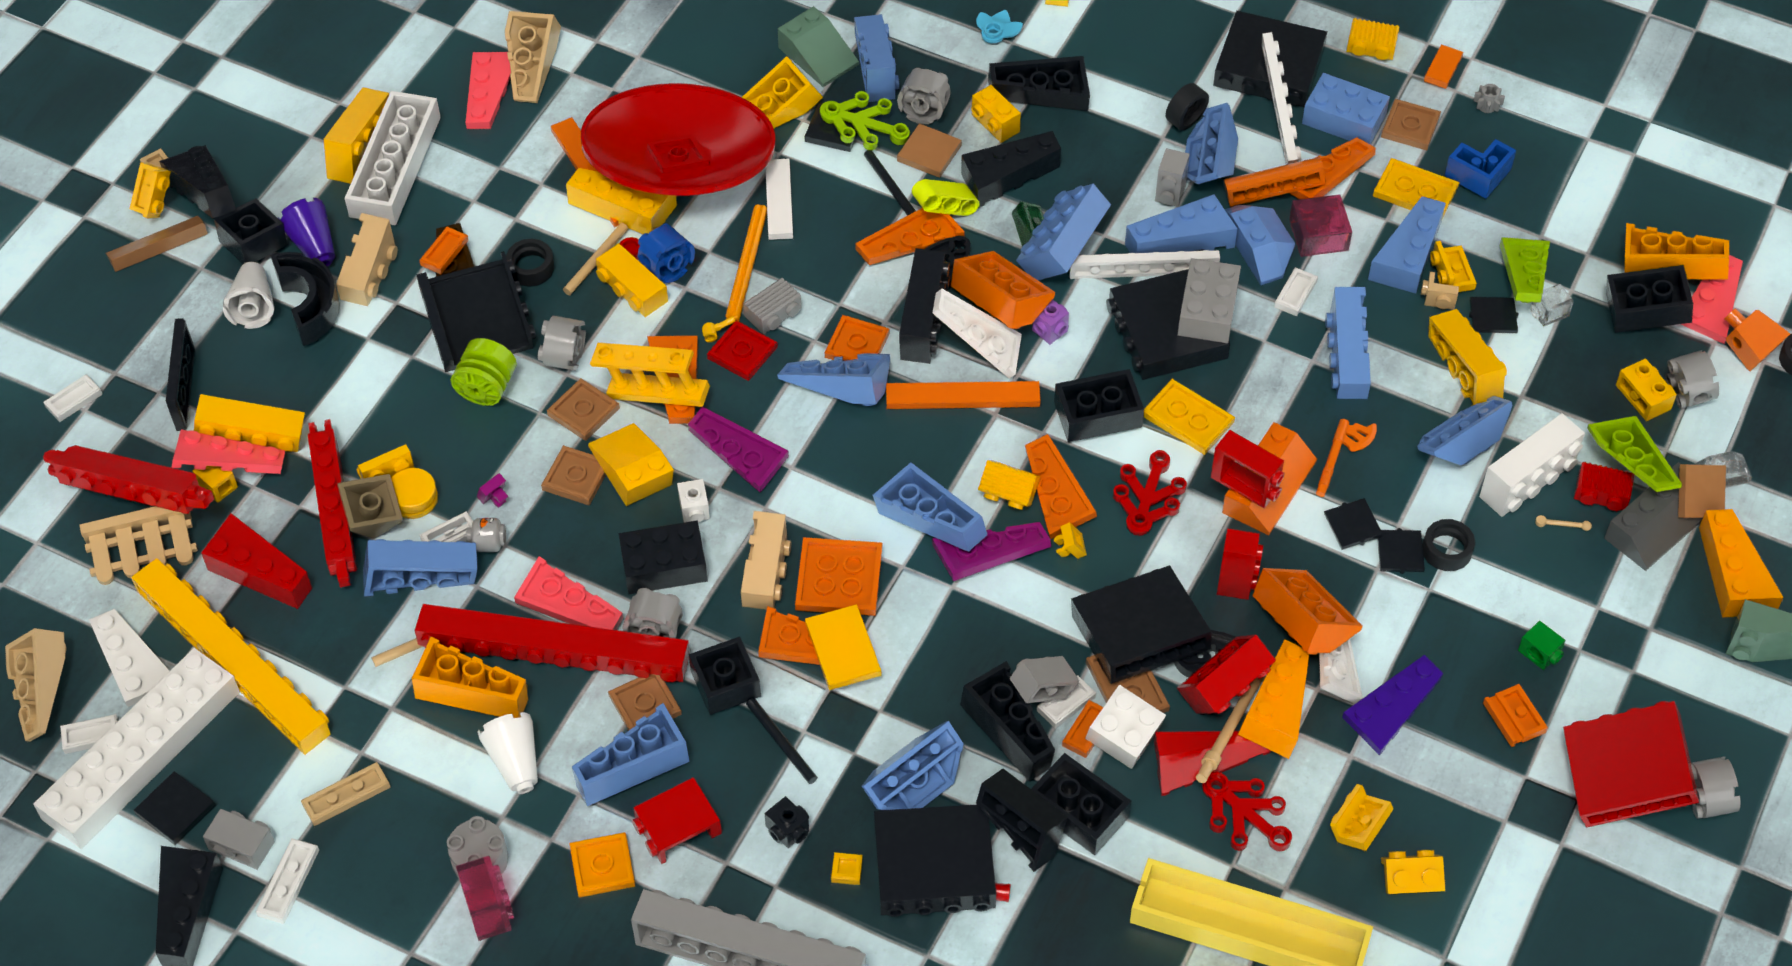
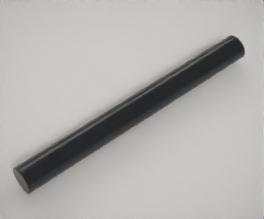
[864,150,916,216]
[746,698,818,784]

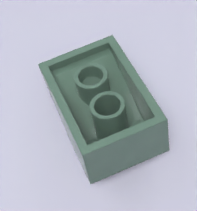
[777,6,859,87]
[1726,599,1792,662]

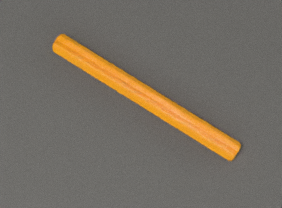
[726,204,767,321]

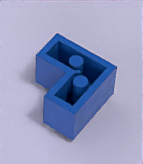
[1445,139,1516,198]

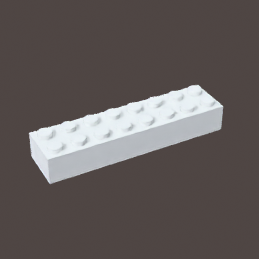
[33,648,240,850]

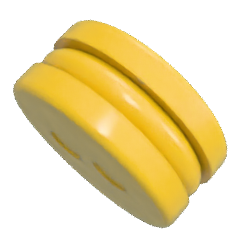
[391,468,438,519]

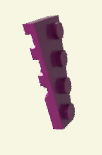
[688,407,789,493]
[932,522,1051,581]

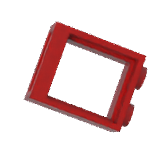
[1211,430,1285,509]

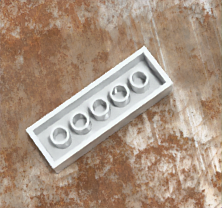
[345,91,441,225]

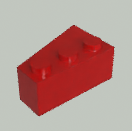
[1217,528,1263,600]

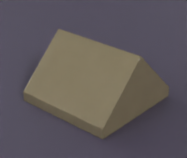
[337,474,403,539]

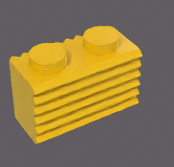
[1346,18,1399,60]
[978,460,1041,510]

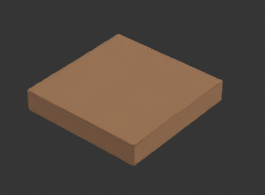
[1381,99,1441,151]
[897,124,962,178]
[547,378,620,441]
[541,445,606,506]
[1678,464,1726,518]
[608,674,682,731]

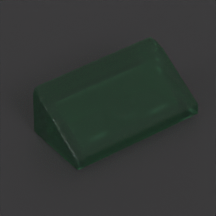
[1012,201,1044,247]

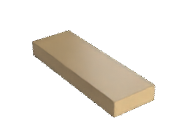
[301,762,391,826]

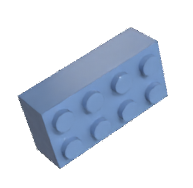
[1016,183,1111,280]

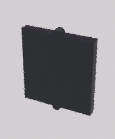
[1469,297,1519,333]
[1324,498,1383,550]
[1377,528,1425,574]

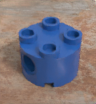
[637,223,695,283]

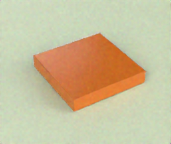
[824,315,890,361]

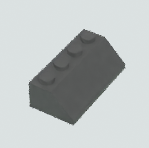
[1604,462,1703,571]

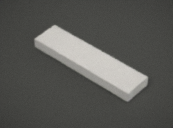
[766,159,793,240]

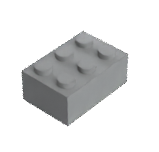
[1178,258,1241,343]

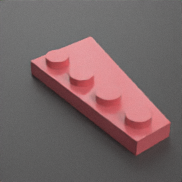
[465,52,511,129]

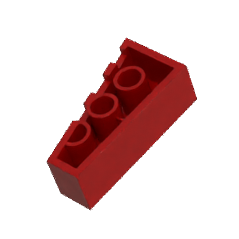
[201,513,312,609]

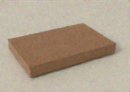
[1086,655,1170,713]

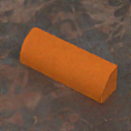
[1223,157,1326,207]

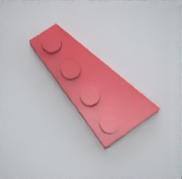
[1681,255,1743,344]
[171,429,285,474]
[514,556,623,630]

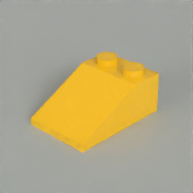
[742,56,823,128]
[588,423,674,506]

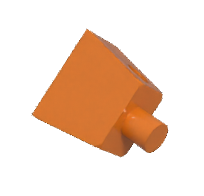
[1724,308,1790,371]

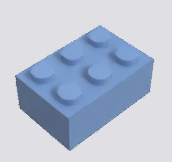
[1302,73,1390,145]

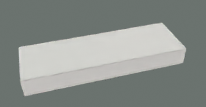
[256,838,319,924]

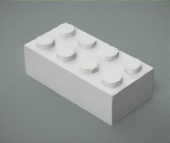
[1479,413,1585,517]

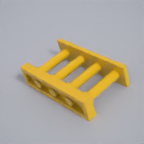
[590,343,710,407]

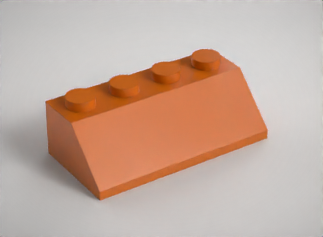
[951,251,1055,329]
[1222,422,1317,536]
[1253,568,1363,655]

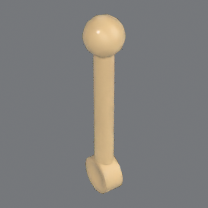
[1535,515,1592,531]

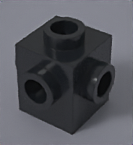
[764,796,809,848]

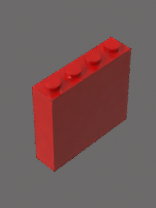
[1563,701,1699,828]

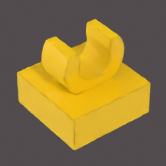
[1054,522,1087,559]

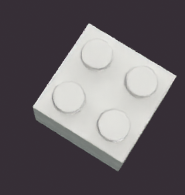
[1085,685,1166,769]

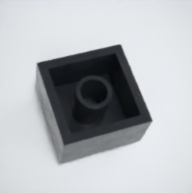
[214,198,288,264]
[688,636,761,715]

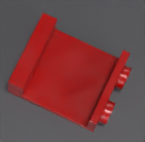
[632,777,722,864]

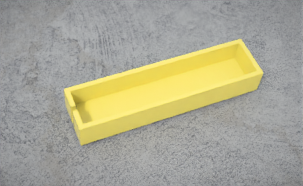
[1130,858,1373,966]

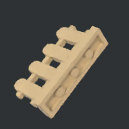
[80,506,198,585]

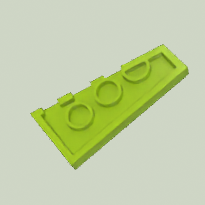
[1499,237,1550,303]

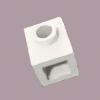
[677,479,710,522]

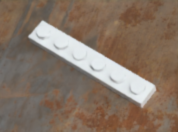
[1262,32,1301,165]
[1069,250,1220,279]

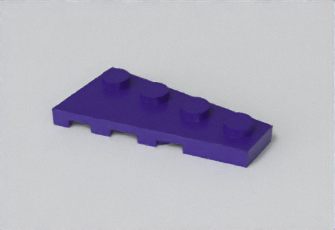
[1342,655,1443,756]

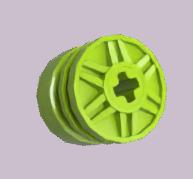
[450,338,517,406]

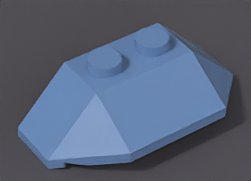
[1185,103,1238,184]
[1224,205,1295,285]
[1417,396,1513,465]
[862,721,964,810]

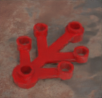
[1113,450,1187,536]
[1202,772,1292,851]

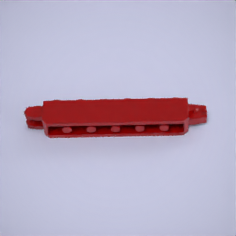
[307,419,357,588]
[43,445,214,514]

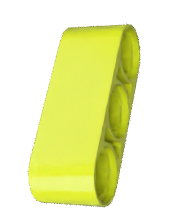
[912,179,979,216]

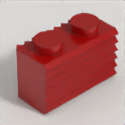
[1573,462,1635,511]

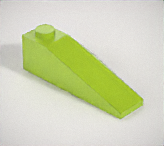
[1587,416,1682,492]

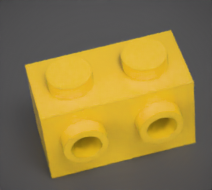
[971,85,1021,143]
[1616,358,1677,421]

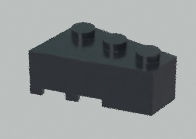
[976,768,1068,872]

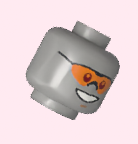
[466,518,506,552]

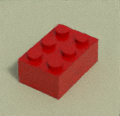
[1177,634,1276,714]

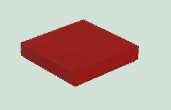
[707,320,778,381]

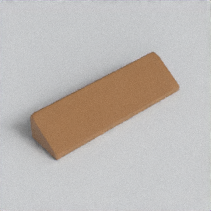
[106,216,208,272]

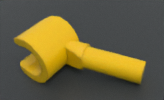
[702,316,736,343]

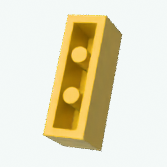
[596,243,668,317]

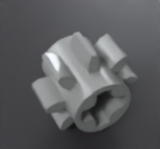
[1473,84,1505,113]

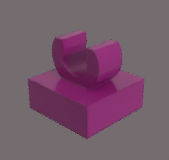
[477,473,508,508]

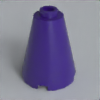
[278,198,335,267]

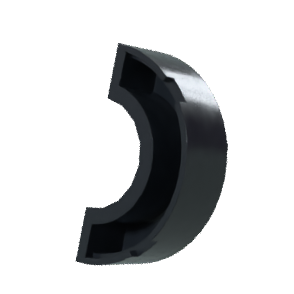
[270,252,340,346]

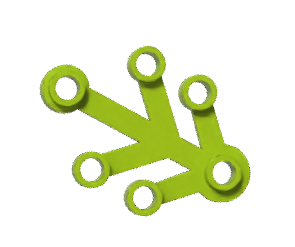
[820,91,910,150]

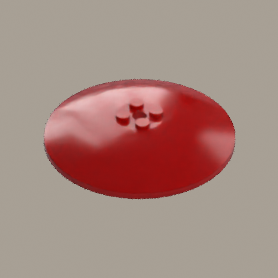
[581,83,775,196]

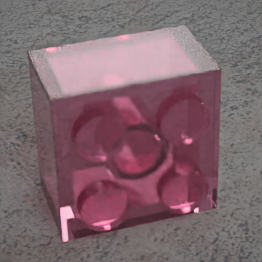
[1289,195,1352,257]
[456,856,514,941]

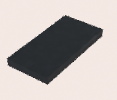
[165,318,195,431]

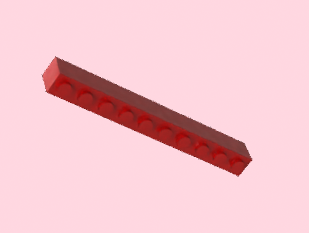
[414,604,690,682]

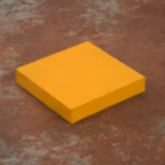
[569,832,635,897]

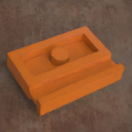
[1483,684,1548,747]

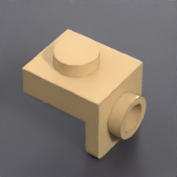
[1421,272,1459,310]

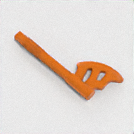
[1316,419,1377,497]

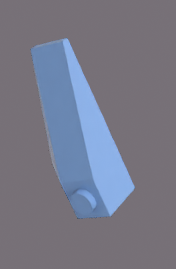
[777,353,890,406]

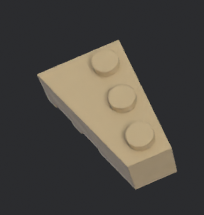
[336,213,398,306]
[741,511,791,610]

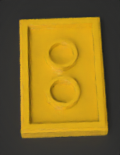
[1373,158,1459,219]
[1144,379,1235,455]
[805,604,882,690]

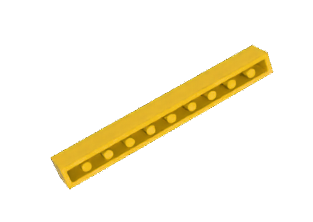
[131,558,331,755]

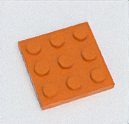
[795,537,883,616]

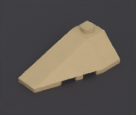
[505,11,561,103]
[5,628,66,742]

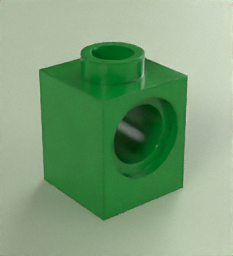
[1518,620,1566,671]

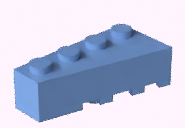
[854,14,899,102]
[1125,194,1237,253]
[1368,196,1446,294]
[1325,287,1371,399]
[873,462,987,552]
[363,539,477,597]
[572,703,689,806]

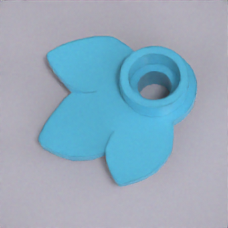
[976,10,1023,43]

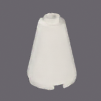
[223,262,274,329]
[478,712,538,794]

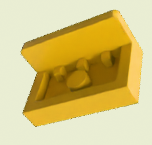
[129,162,171,218]
[1430,241,1477,292]
[357,444,414,479]
[1330,784,1393,851]
[1381,850,1445,894]

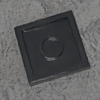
[804,102,859,152]
[134,771,216,845]

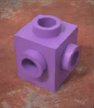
[1032,299,1069,345]

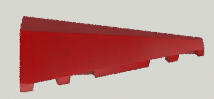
[1154,731,1271,796]

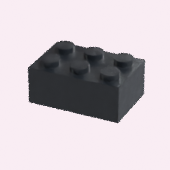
[1606,265,1693,333]
[1054,369,1144,442]
[618,520,708,595]
[1031,753,1132,855]

